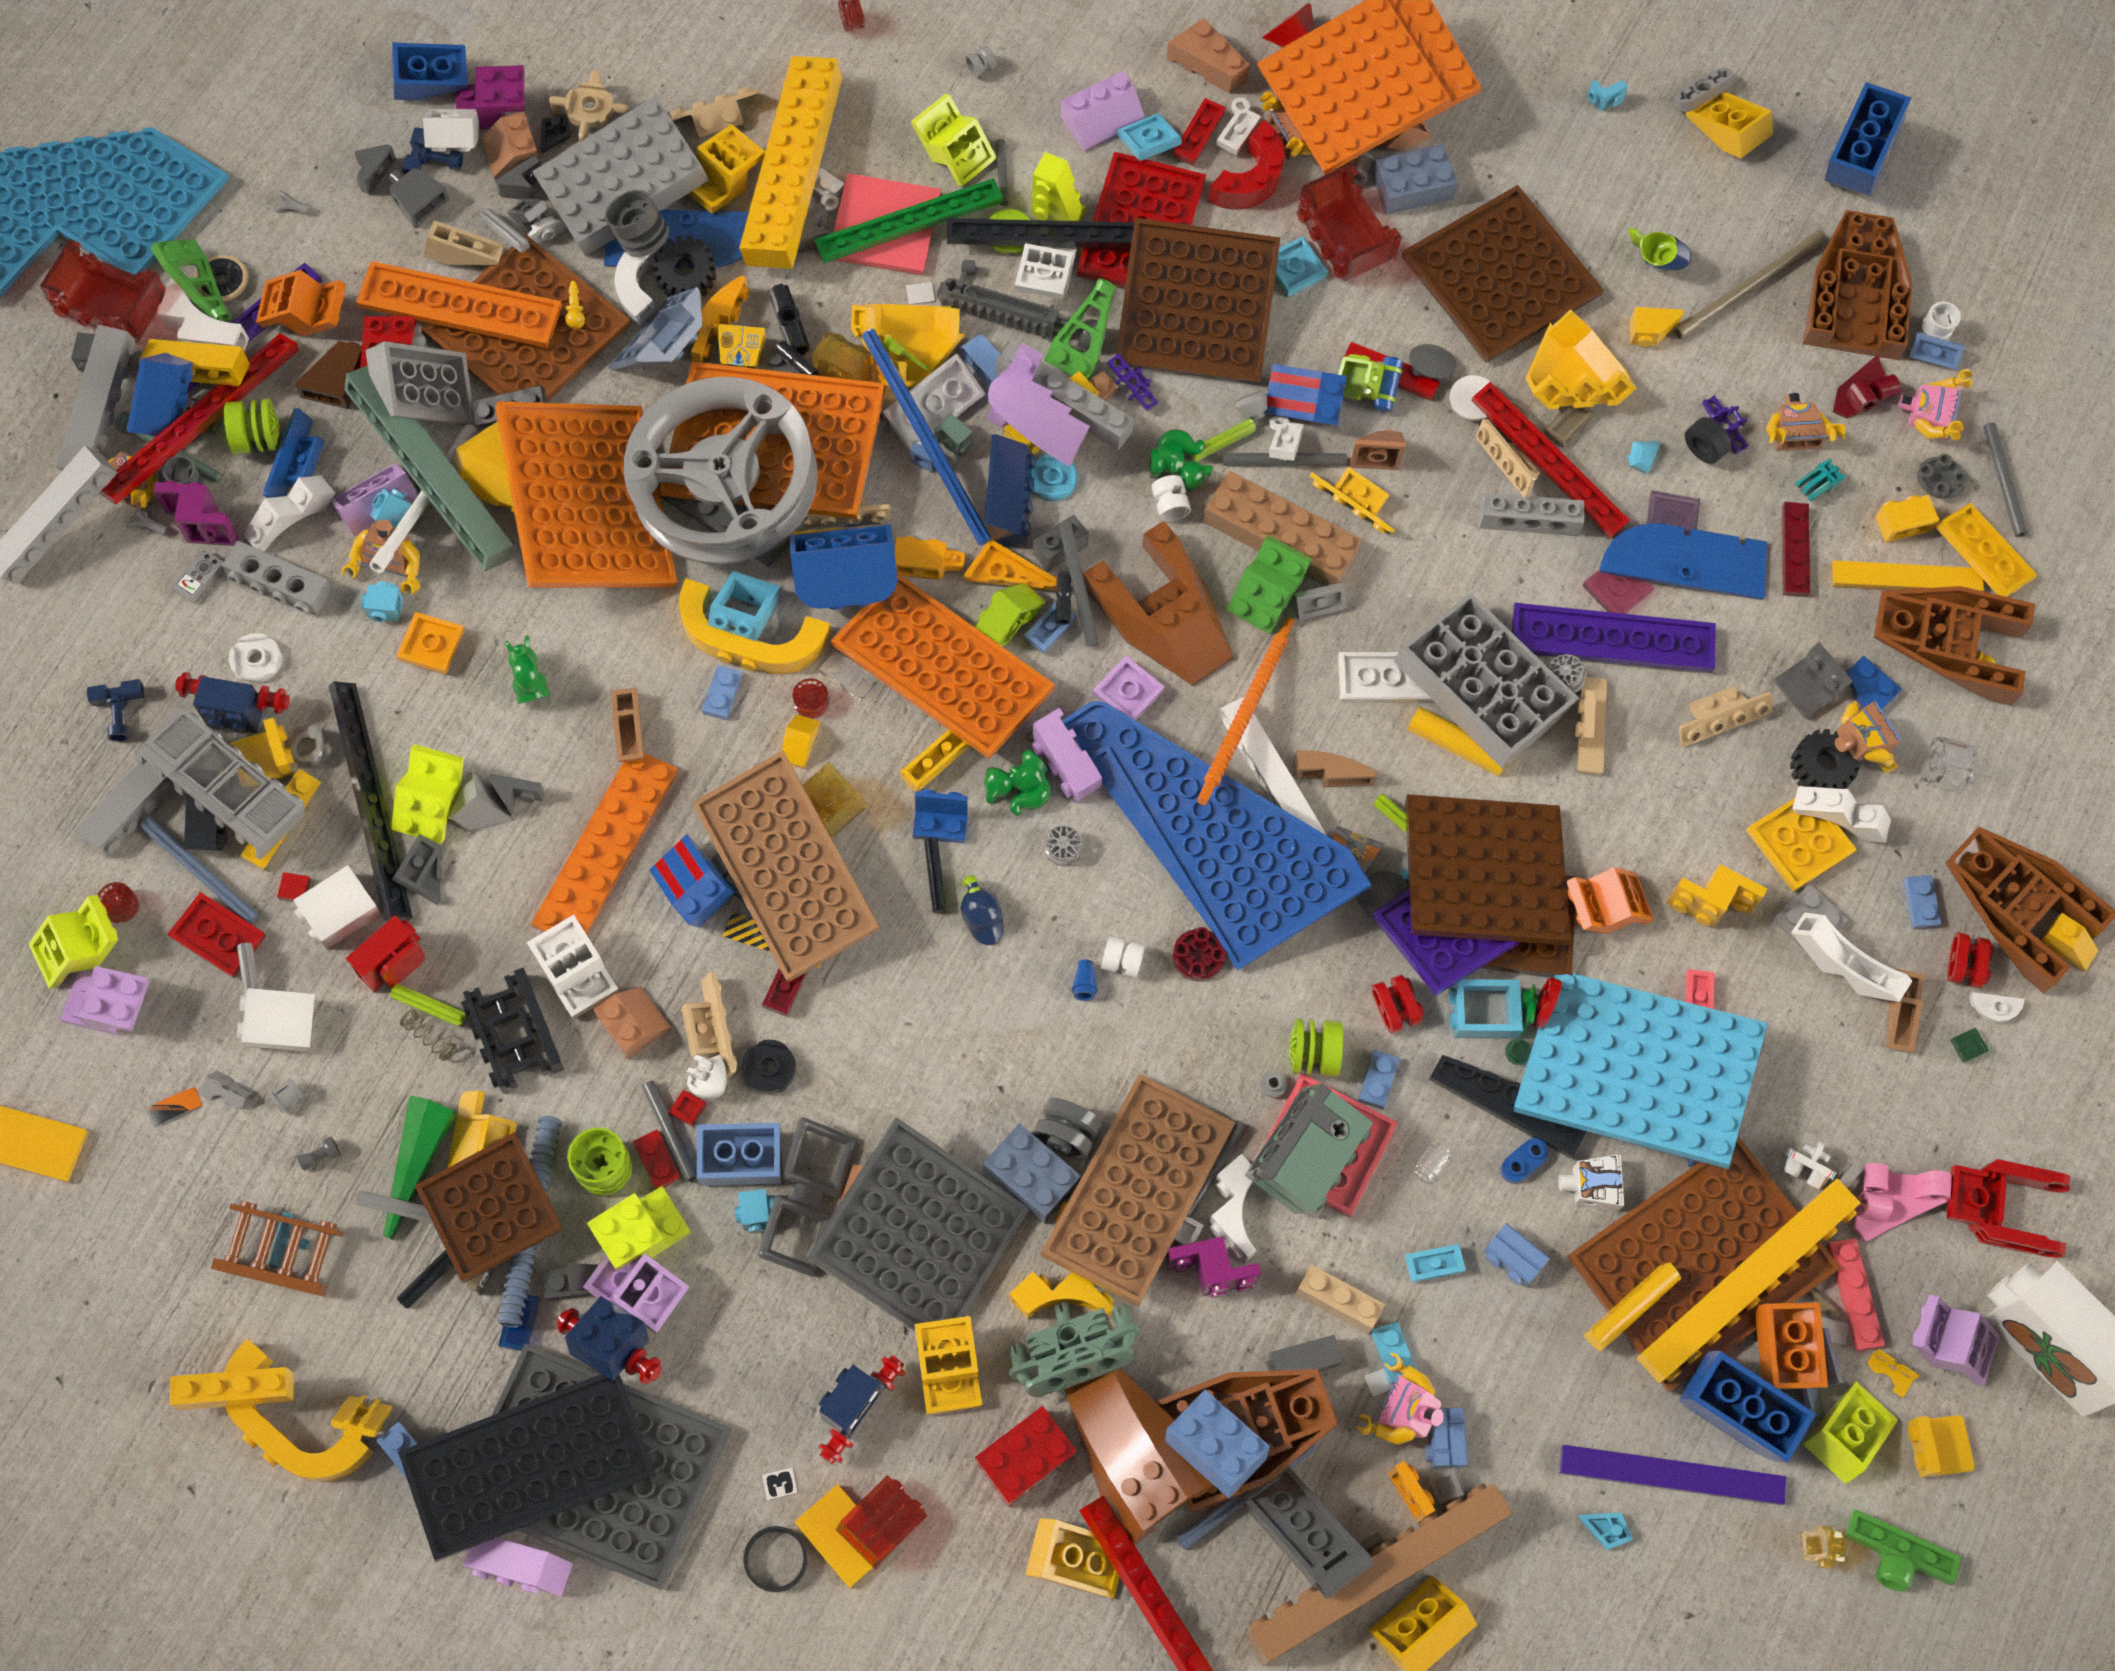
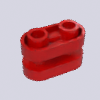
[1947,932,1994,989]
[1371,974,1424,1034]

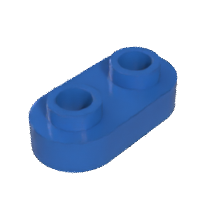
[1500,1138,1549,1184]

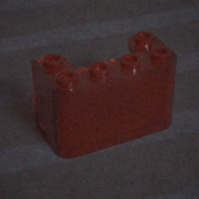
[1297,163,1402,281]
[40,239,165,343]

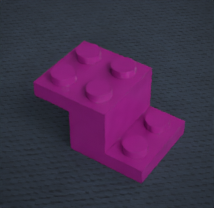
[456,65,525,130]
[154,481,239,546]
[1166,1237,1261,1298]

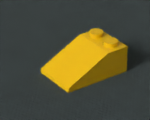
[1686,91,1773,158]
[1026,1518,1120,1599]

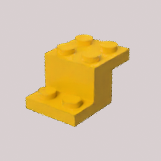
[688,124,765,214]
[1666,864,1767,927]
[915,1316,982,1415]

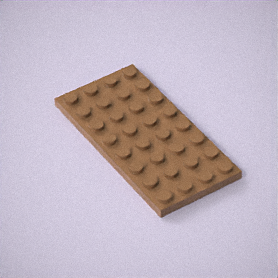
[692,750,881,982]
[1040,1074,1235,1307]

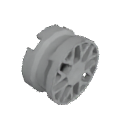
[1548,654,1586,693]
[1045,825,1082,866]

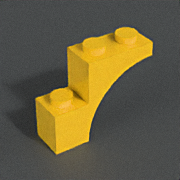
[1009,1272,1114,1319]

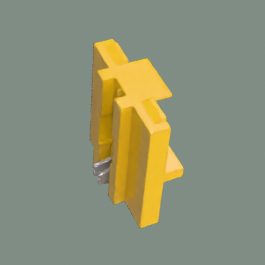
[331,1395,392,1440]

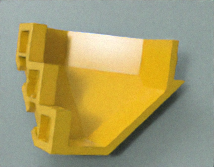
[851,303,966,387]
[1526,310,1637,410]
[452,421,514,512]

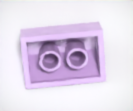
[1061,71,1145,152]
[330,463,418,536]

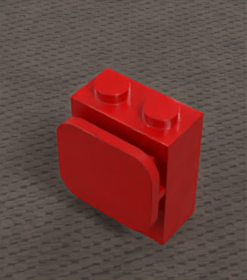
[345,916,425,993]

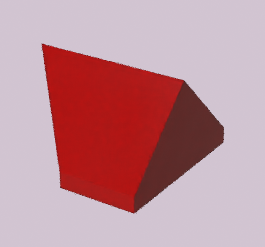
[1262,3,1315,47]

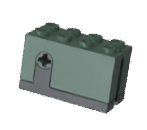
[1245,1083,1373,1214]

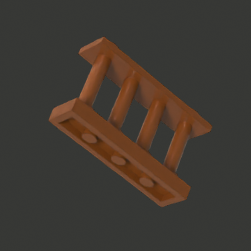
[211,1200,344,1297]

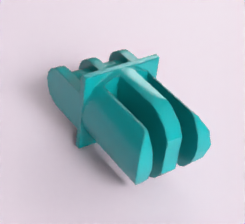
[1795,458,1847,502]

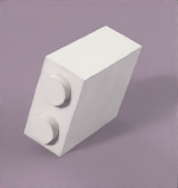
[293,865,381,949]
[236,988,315,1052]

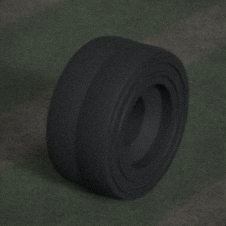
[1685,417,1731,464]

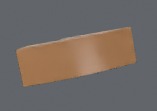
[611,687,644,762]
[1294,750,1377,787]
[1886,969,1925,1053]

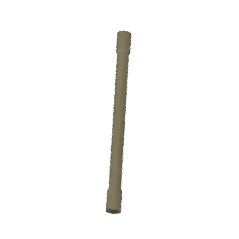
[1673,230,1827,340]

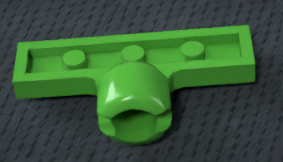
[1844,1509,1962,1591]

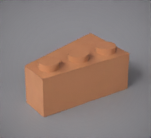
[1166,18,1250,94]

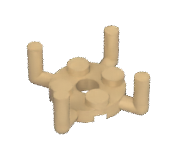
[549,70,630,142]

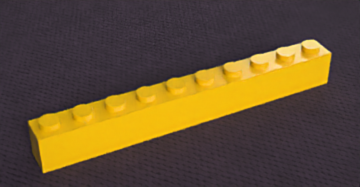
[1636,1178,1860,1383]

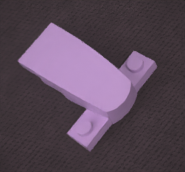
[987,342,1090,466]

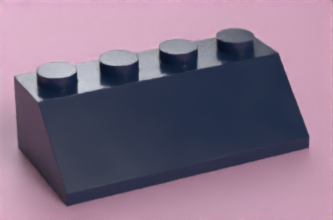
[984,434,1036,547]

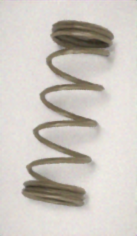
[400,1009,457,1061]

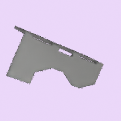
[201,1070,256,1108]

